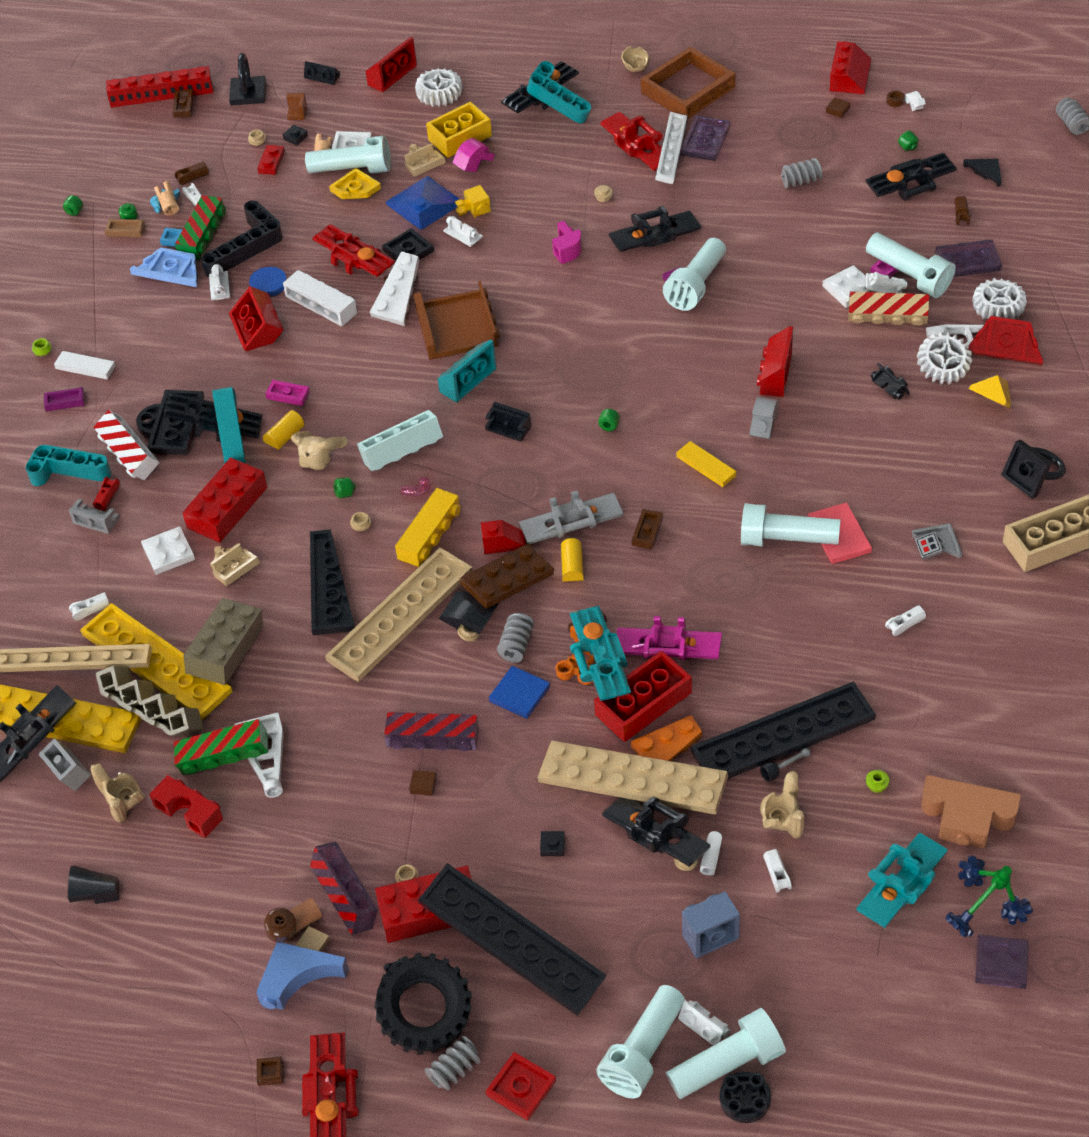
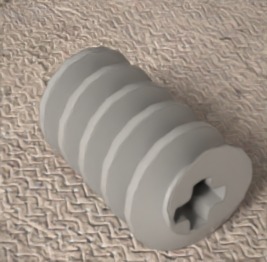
[1056,98,1089,135]
[781,158,822,189]
[497,613,534,663]
[425,1036,481,1091]

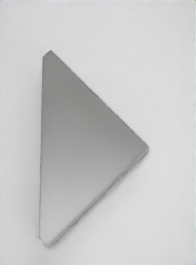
[912,523,962,558]

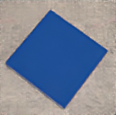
[489,666,550,719]

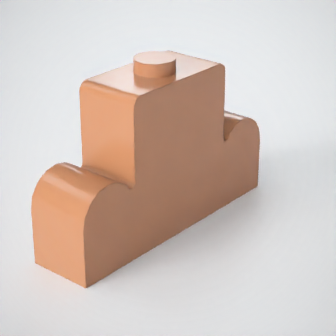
[921,775,1021,848]

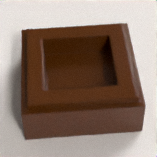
[826,97,850,118]
[409,770,436,796]
[257,1056,283,1086]

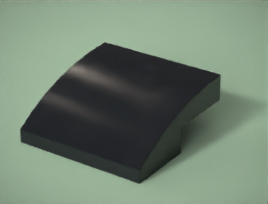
[439,591,498,635]

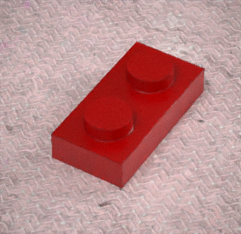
[257,145,285,175]

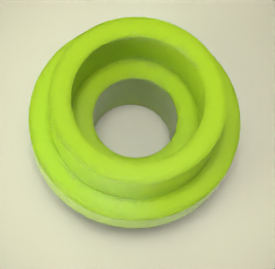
[32,338,52,356]
[866,770,889,793]

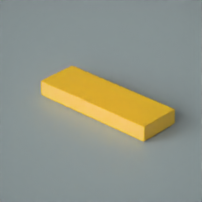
[676,441,736,487]

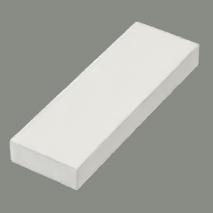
[54,351,116,380]

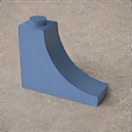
[256,943,349,1010]

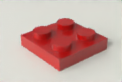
[485,1052,556,1121]

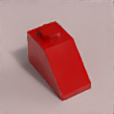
[480,520,526,555]

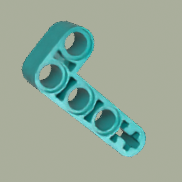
[527,61,591,123]
[212,387,246,464]
[25,445,112,486]

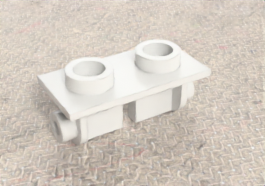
[443,216,483,247]
[209,264,230,301]
[866,272,907,293]
[678,1000,730,1046]

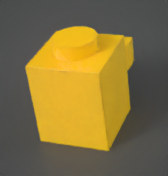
[455,185,491,218]

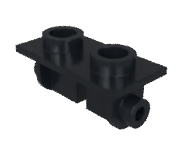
[304,61,340,85]
[871,363,910,400]

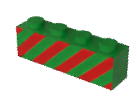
[175,195,226,260]
[174,719,268,776]

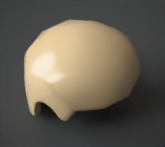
[621,46,650,72]

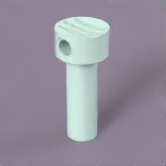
[305,135,391,174]
[866,232,956,298]
[663,238,726,311]
[741,503,841,547]
[596,985,685,1099]
[665,1008,786,1100]

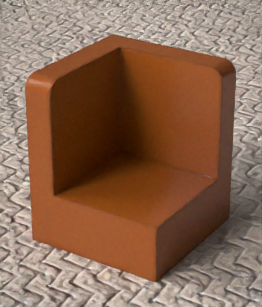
[286,93,307,120]

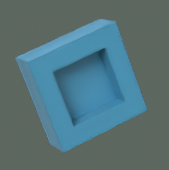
[160,228,183,247]

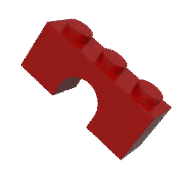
[149,775,223,838]

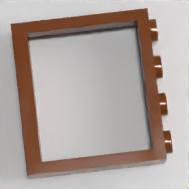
[641,46,736,119]

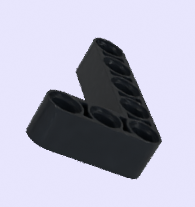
[201,200,283,277]

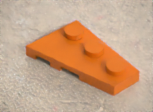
[631,715,702,762]

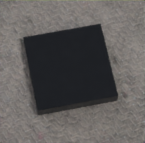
[382,228,434,261]

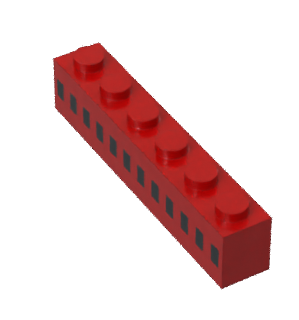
[106,66,213,108]

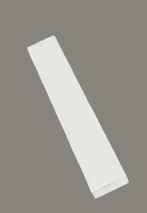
[655,112,687,184]

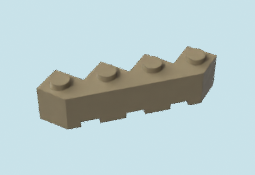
[96,666,204,737]

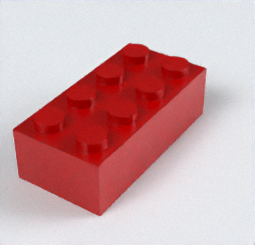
[182,457,268,543]
[594,651,692,743]
[375,865,472,943]

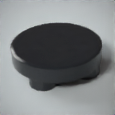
[719,1072,771,1123]

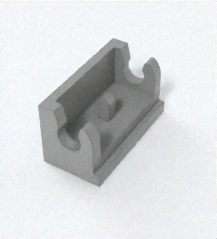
[69,499,120,534]

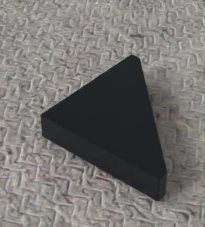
[963,159,1001,187]

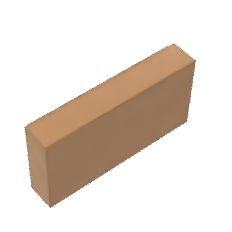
[105,219,145,237]

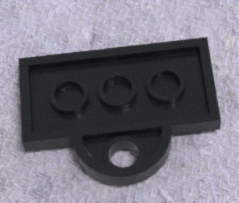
[136,390,205,455]

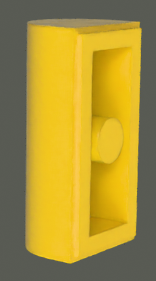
[263,410,304,450]
[561,538,584,582]

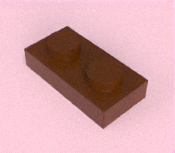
[172,89,193,118]
[631,509,663,549]

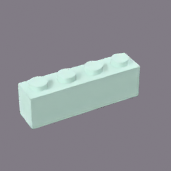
[357,410,443,471]

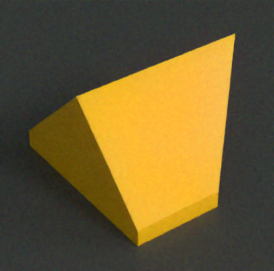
[969,375,1011,408]

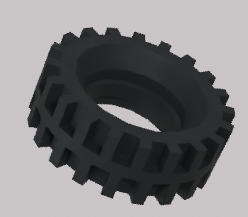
[374,953,472,1055]

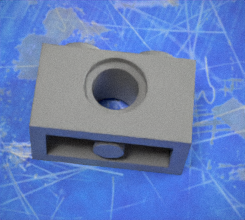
[39,738,91,791]

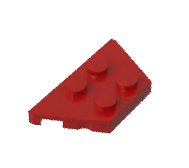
[968,316,1043,365]

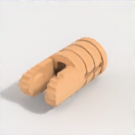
[314,133,332,151]
[154,181,179,215]

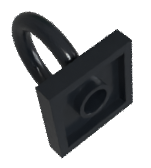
[229,53,266,106]
[1001,439,1066,498]

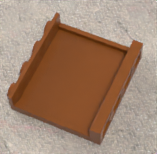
[413,280,500,360]

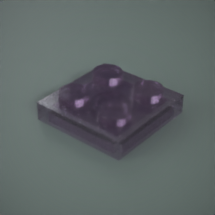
[975,934,1028,989]

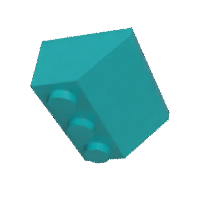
[437,339,496,403]

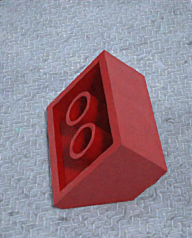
[365,37,417,93]
[829,41,871,94]
[229,286,284,351]
[757,326,793,397]

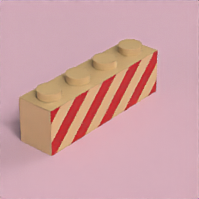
[848,291,929,326]

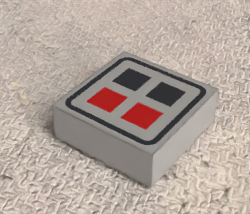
[915,531,943,560]

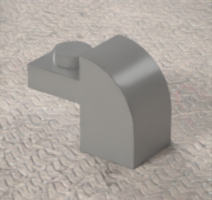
[749,396,780,439]

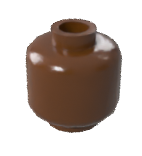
[264,908,296,943]

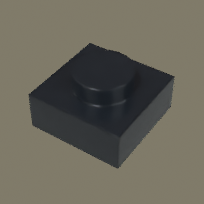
[282,125,308,146]
[540,831,565,856]

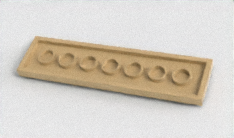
[325,548,473,682]
[538,740,728,815]

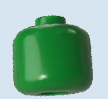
[898,130,919,151]
[63,195,83,216]
[118,203,138,220]
[598,409,620,431]
[333,477,356,498]

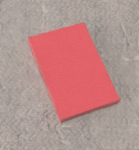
[807,502,872,564]

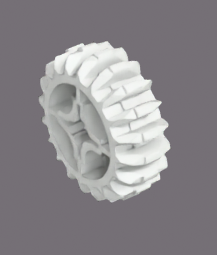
[415,68,463,107]
[972,278,1027,319]
[917,332,972,385]

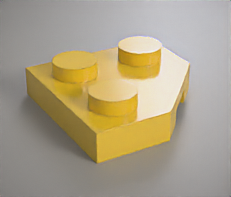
[329,168,381,199]

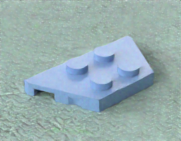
[130,247,197,287]

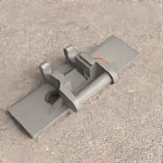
[519,490,624,544]

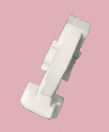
[904,91,926,111]

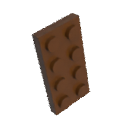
[460,544,554,609]

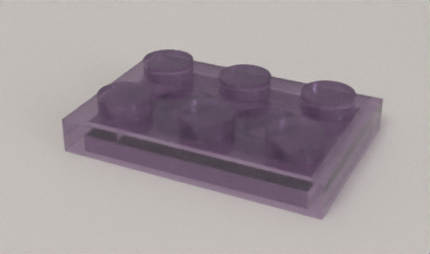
[681,115,730,161]
[935,239,1002,277]

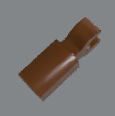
[954,196,970,225]

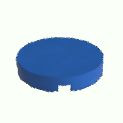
[249,267,287,297]

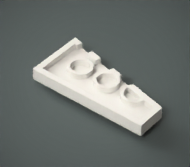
[370,252,420,326]

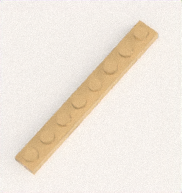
[0,644,152,672]

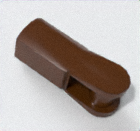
[174,161,209,185]

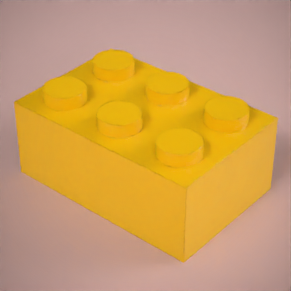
[426,101,492,158]

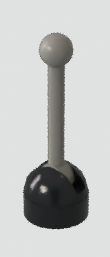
[760,748,810,782]

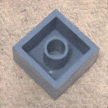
[682,891,740,959]

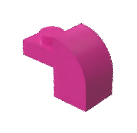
[452,138,495,172]
[552,221,582,264]

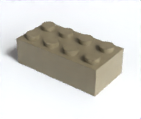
[184,598,263,685]

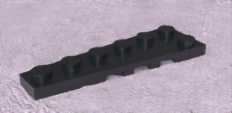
[310,529,355,635]

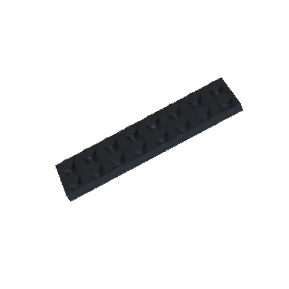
[691,681,876,779]
[418,863,607,1016]

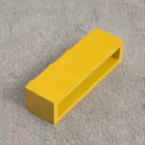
[395,488,461,567]

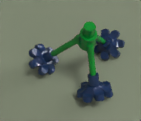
[945,855,1033,938]

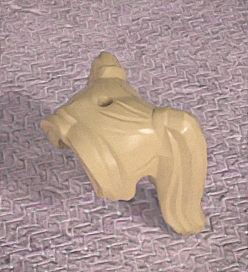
[291,431,348,470]
[90,763,145,823]
[760,771,804,839]

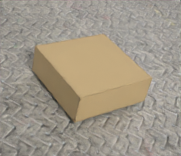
[296,926,330,952]

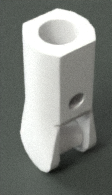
[182,183,201,206]
[69,592,110,621]
[885,605,926,636]
[700,831,722,876]
[763,849,792,893]

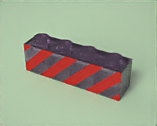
[384,712,479,751]
[310,841,378,935]

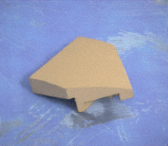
[404,144,446,177]
[211,543,260,586]

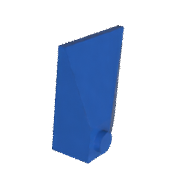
[386,176,460,230]

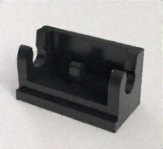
[485,401,531,442]

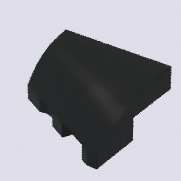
[68,866,119,904]

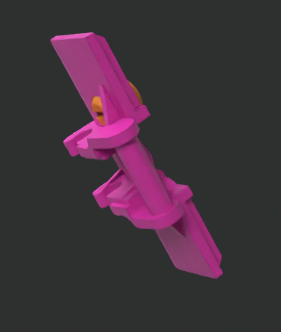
[616,616,722,660]

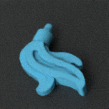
[150,189,180,213]

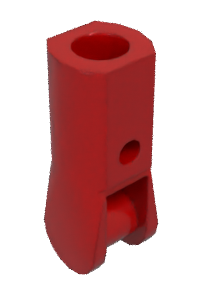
[93,477,120,511]

